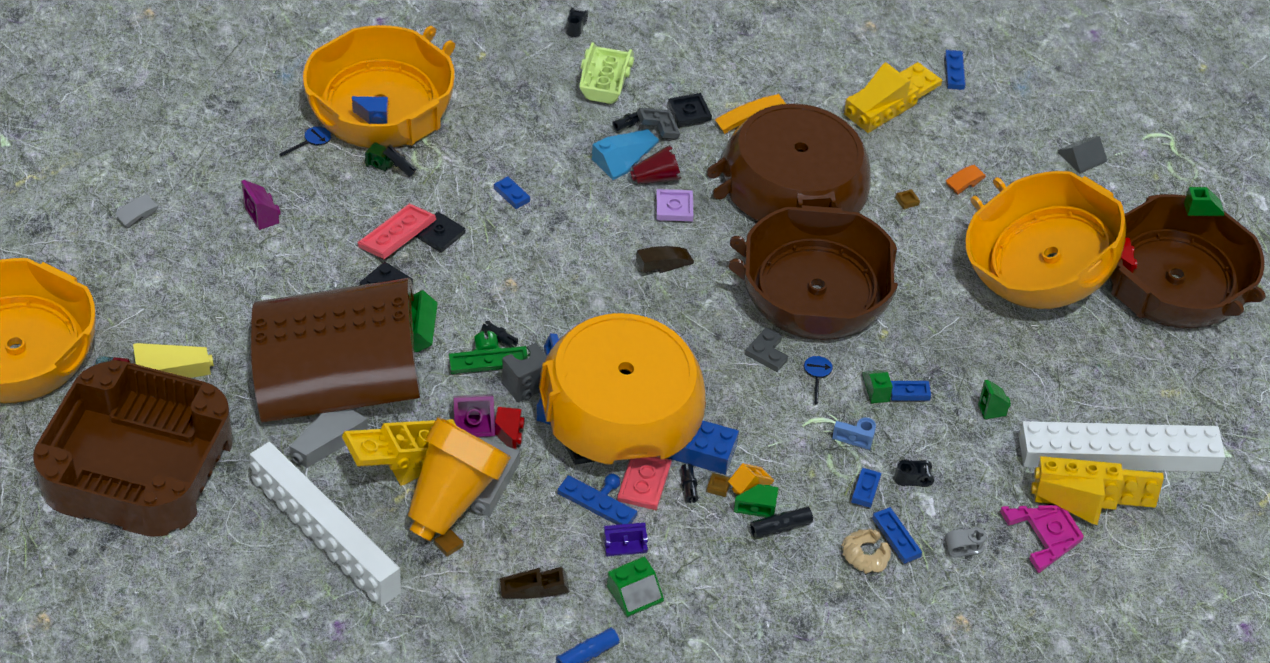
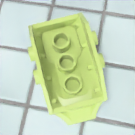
[579,42,634,104]

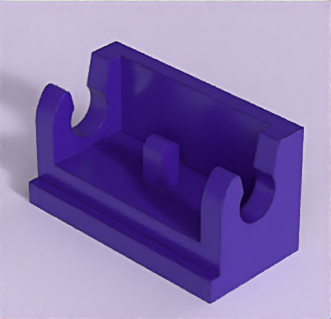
[603,522,648,557]

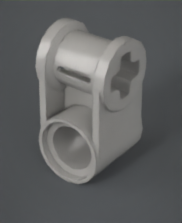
[945,528,987,557]

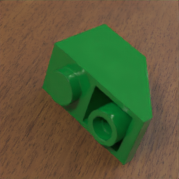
[1184,187,1224,216]

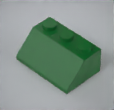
[411,290,438,352]

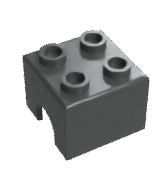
[502,343,547,402]

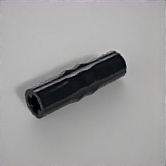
[750,506,813,538]

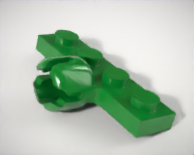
[449,331,528,374]

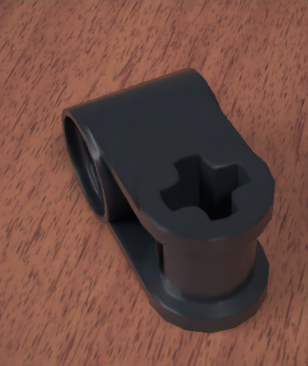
[567,7,588,38]
[894,460,934,487]

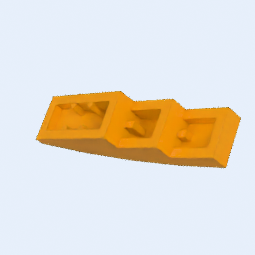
[715,94,786,134]

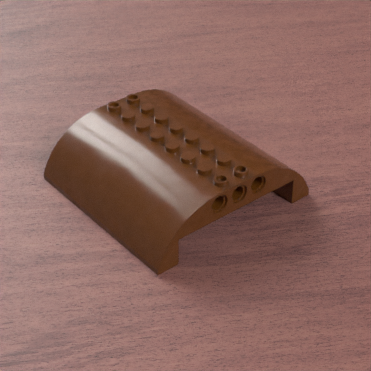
[251,278,420,423]

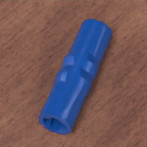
[556,627,620,663]

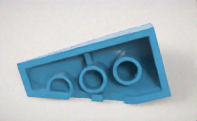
[592,130,659,180]

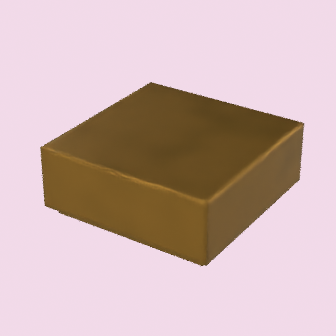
[895,189,920,210]
[706,473,730,497]
[434,529,464,557]

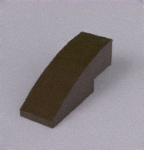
[636,246,694,273]
[500,567,570,599]

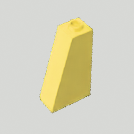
[133,343,214,378]

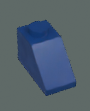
[352,96,388,124]

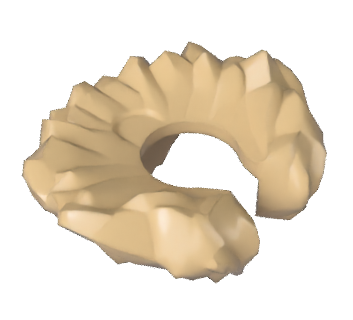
[842,528,891,574]

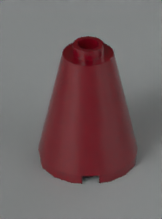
[630,145,681,184]

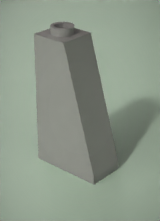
[290,409,368,468]
[471,438,520,517]

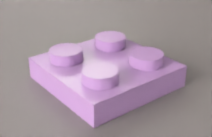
[656,189,693,221]

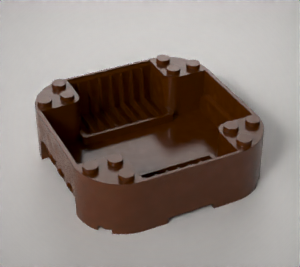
[33,360,233,537]

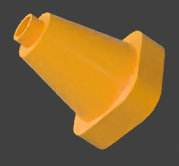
[408,417,511,541]

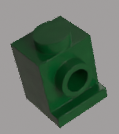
[365,142,394,172]

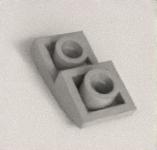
[115,194,159,228]

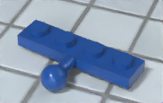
[557,474,637,525]

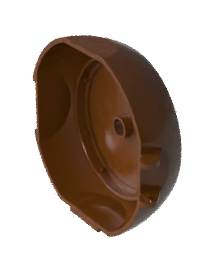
[707,103,871,221]
[1109,194,1266,329]
[729,205,898,340]

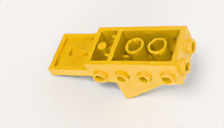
[844,62,942,133]
[342,419,456,486]
[1031,456,1164,525]

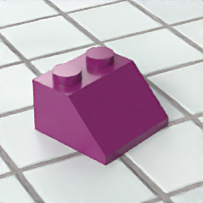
[241,180,281,230]
[453,394,495,437]

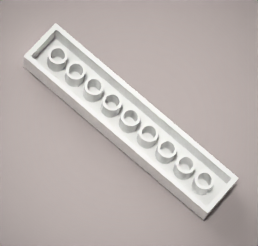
[1019,421,1225,472]
[249,441,401,607]

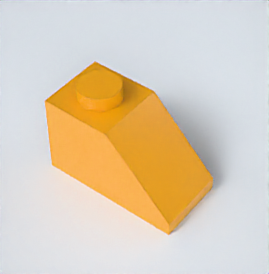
[728,463,775,495]

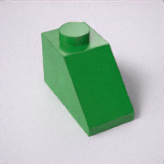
[862,370,893,404]
[978,379,1011,420]
[734,484,779,517]

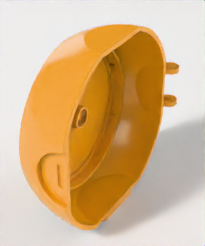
[303,25,456,148]
[966,171,1126,309]
[0,258,96,403]
[539,313,706,464]

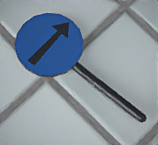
[279,126,331,156]
[804,356,833,405]

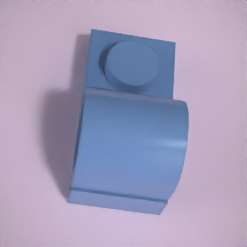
[832,417,876,450]

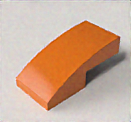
[946,164,986,195]

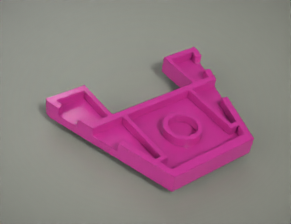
[1000,505,1084,573]

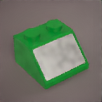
[607,556,664,617]

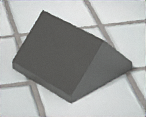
[1057,136,1107,174]

